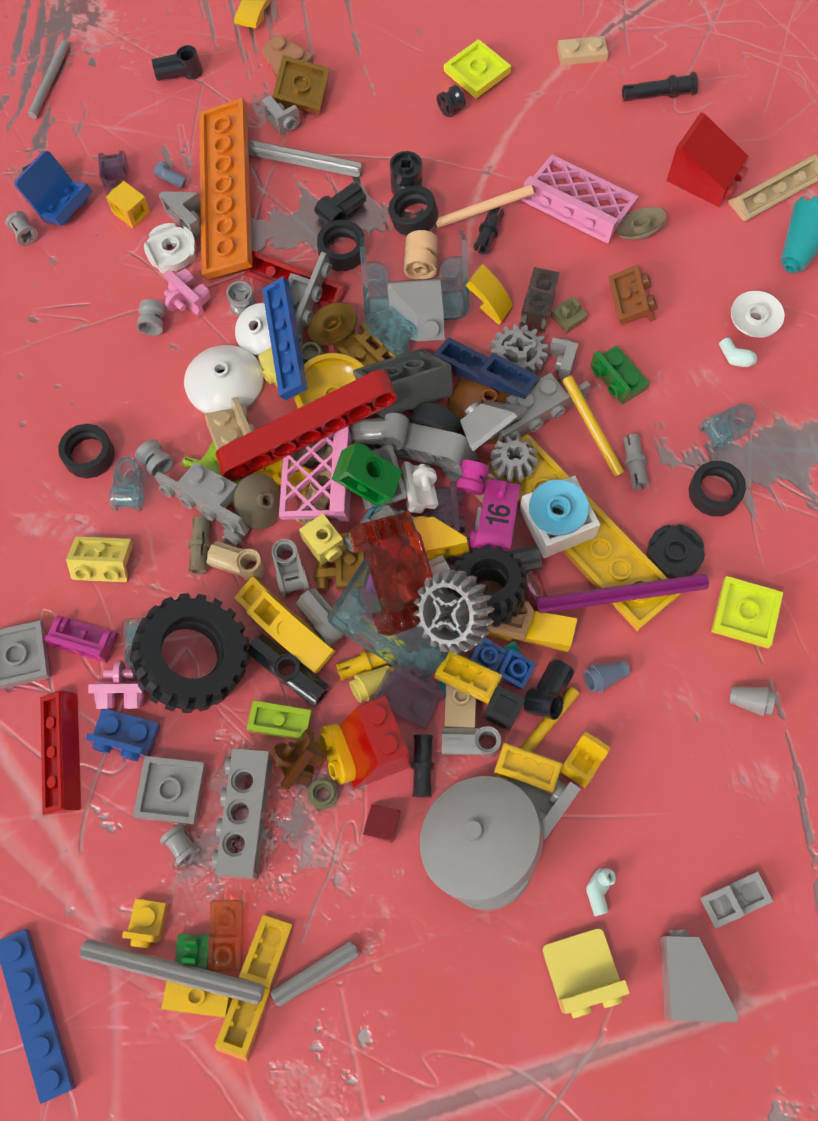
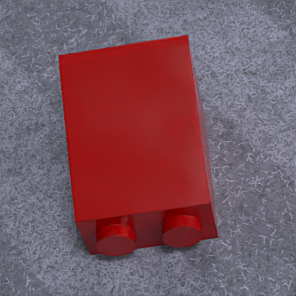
[666,112,748,207]
[340,696,410,790]

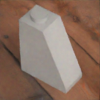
[660,930,738,1022]

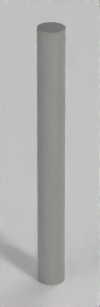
[27,40,70,119]

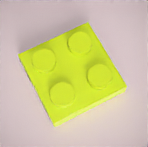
[444,39,511,99]
[711,576,783,649]

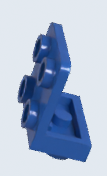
[14,151,92,226]

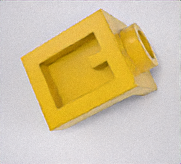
[122,899,168,948]

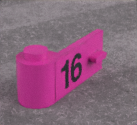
[469,478,520,553]

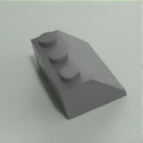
[353,348,453,418]

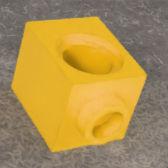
[106,181,151,228]

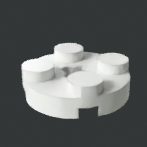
[144,223,197,274]

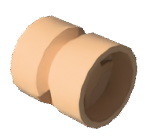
[404,230,438,280]

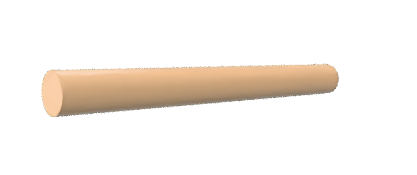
[436,184,534,228]

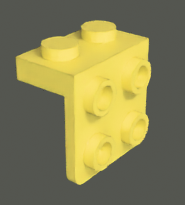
[542,929,630,1018]

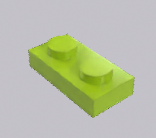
[246,700,312,740]

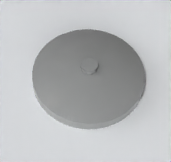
[419,776,543,904]

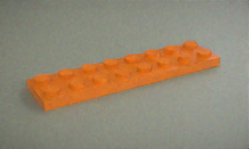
[199,97,252,280]

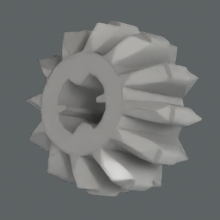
[490,435,538,483]

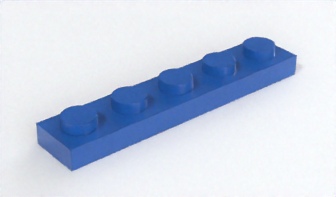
[262,277,308,400]
[0,929,76,1104]

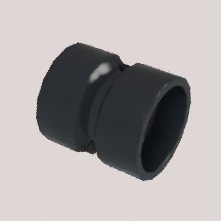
[390,151,422,195]

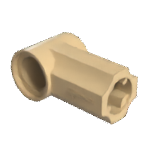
[206,541,266,582]

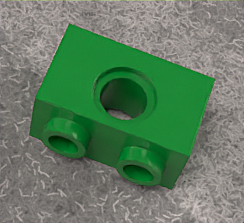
[332,442,402,506]

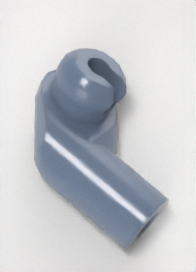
[154,161,186,188]

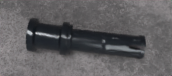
[622,72,698,102]

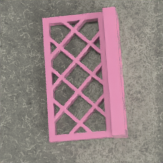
[521,154,639,244]
[279,413,354,522]

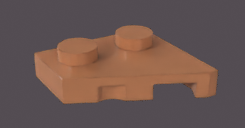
[262,34,314,76]

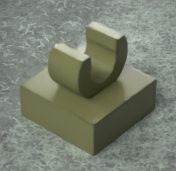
[550,297,588,334]

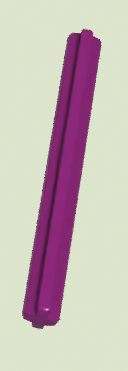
[536,574,709,613]

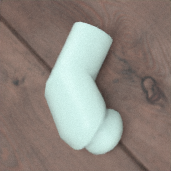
[719,337,757,367]
[586,868,616,917]

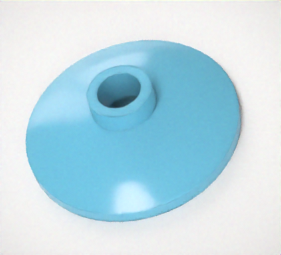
[529,480,589,536]

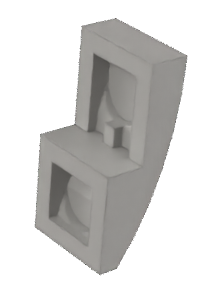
[700,871,773,929]

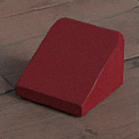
[363,804,401,843]

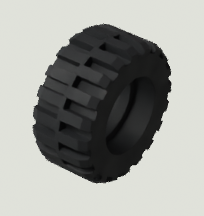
[130,593,250,713]

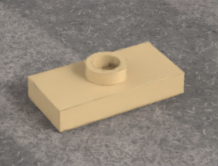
[444,684,476,728]

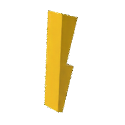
[488,611,577,652]
[215,915,293,1061]

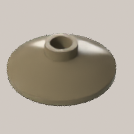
[616,207,667,239]
[234,473,281,529]

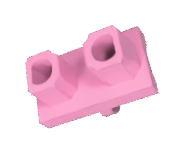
[164,268,211,317]
[88,661,144,709]

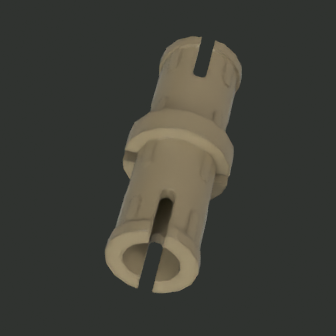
[188,516,211,575]

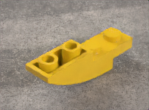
[234,576,336,673]

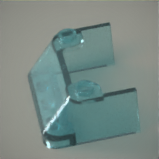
[360,230,469,325]

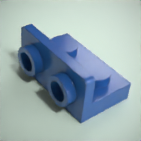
[85,709,161,762]

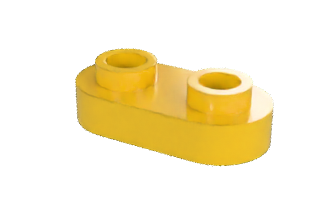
[318,723,356,784]

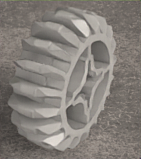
[413,570,495,654]

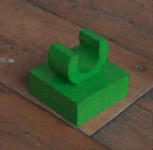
[175,934,212,969]

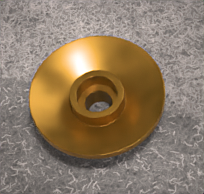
[307,303,357,345]

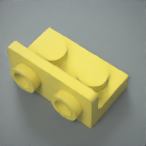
[66,536,133,582]

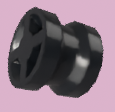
[437,85,466,117]

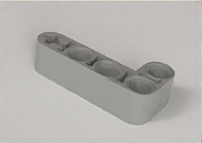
[366,416,478,483]

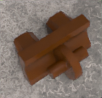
[272,729,327,790]

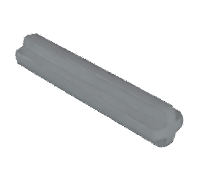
[271,941,360,1006]

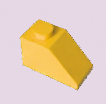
[405,516,471,565]

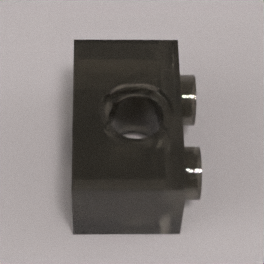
[519,267,560,334]

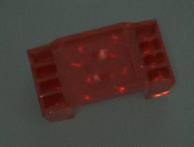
[349,511,433,636]

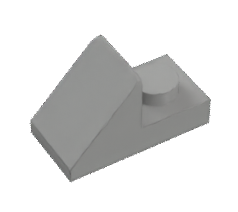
[159,191,201,240]

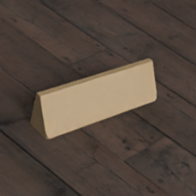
[728,154,818,221]

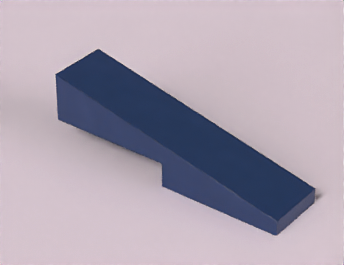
[433,337,540,399]

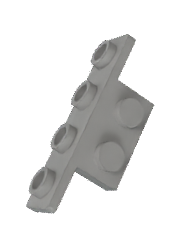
[288,252,332,346]
[498,373,591,443]
[155,462,248,536]

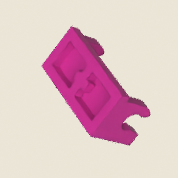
[44,615,119,663]

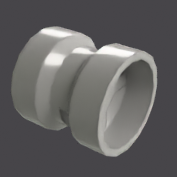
[226,281,256,317]
[136,299,166,336]
[135,439,174,478]

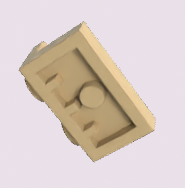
[205,397,254,450]

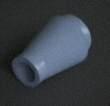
[584,660,630,693]

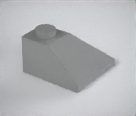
[387,279,445,341]
[460,401,529,451]

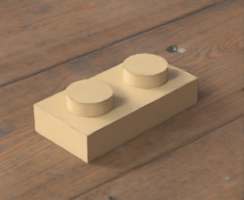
[557,36,608,66]

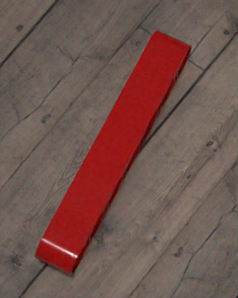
[215,370,397,481]

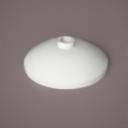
[184,345,264,413]

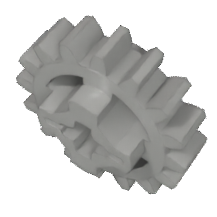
[490,324,548,374]

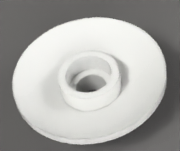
[731,291,785,338]
[235,303,271,355]

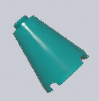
[780,196,818,273]

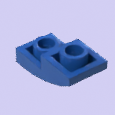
[468,637,536,690]

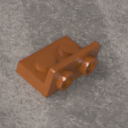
[608,265,657,325]

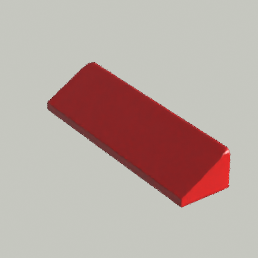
[244,250,349,306]
[40,690,81,815]

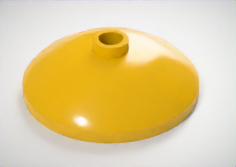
[294,353,364,408]

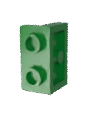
[590,345,650,405]

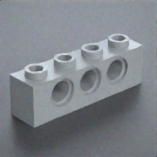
[212,748,273,880]

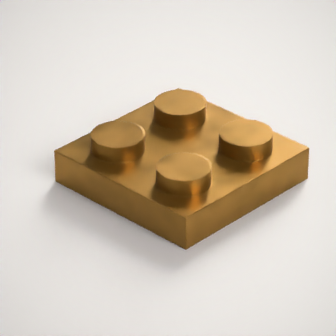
[272,55,330,115]

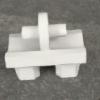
[401,461,438,514]

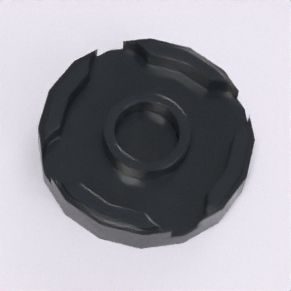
[647,524,705,579]

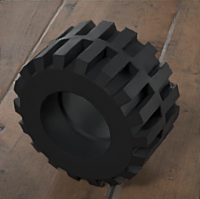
[451,545,527,627]

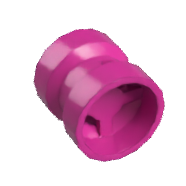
[456,460,490,495]

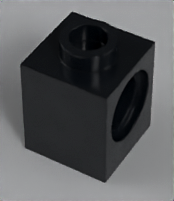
[482,685,526,732]

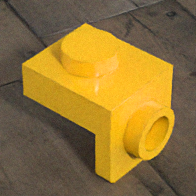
[560,732,610,788]

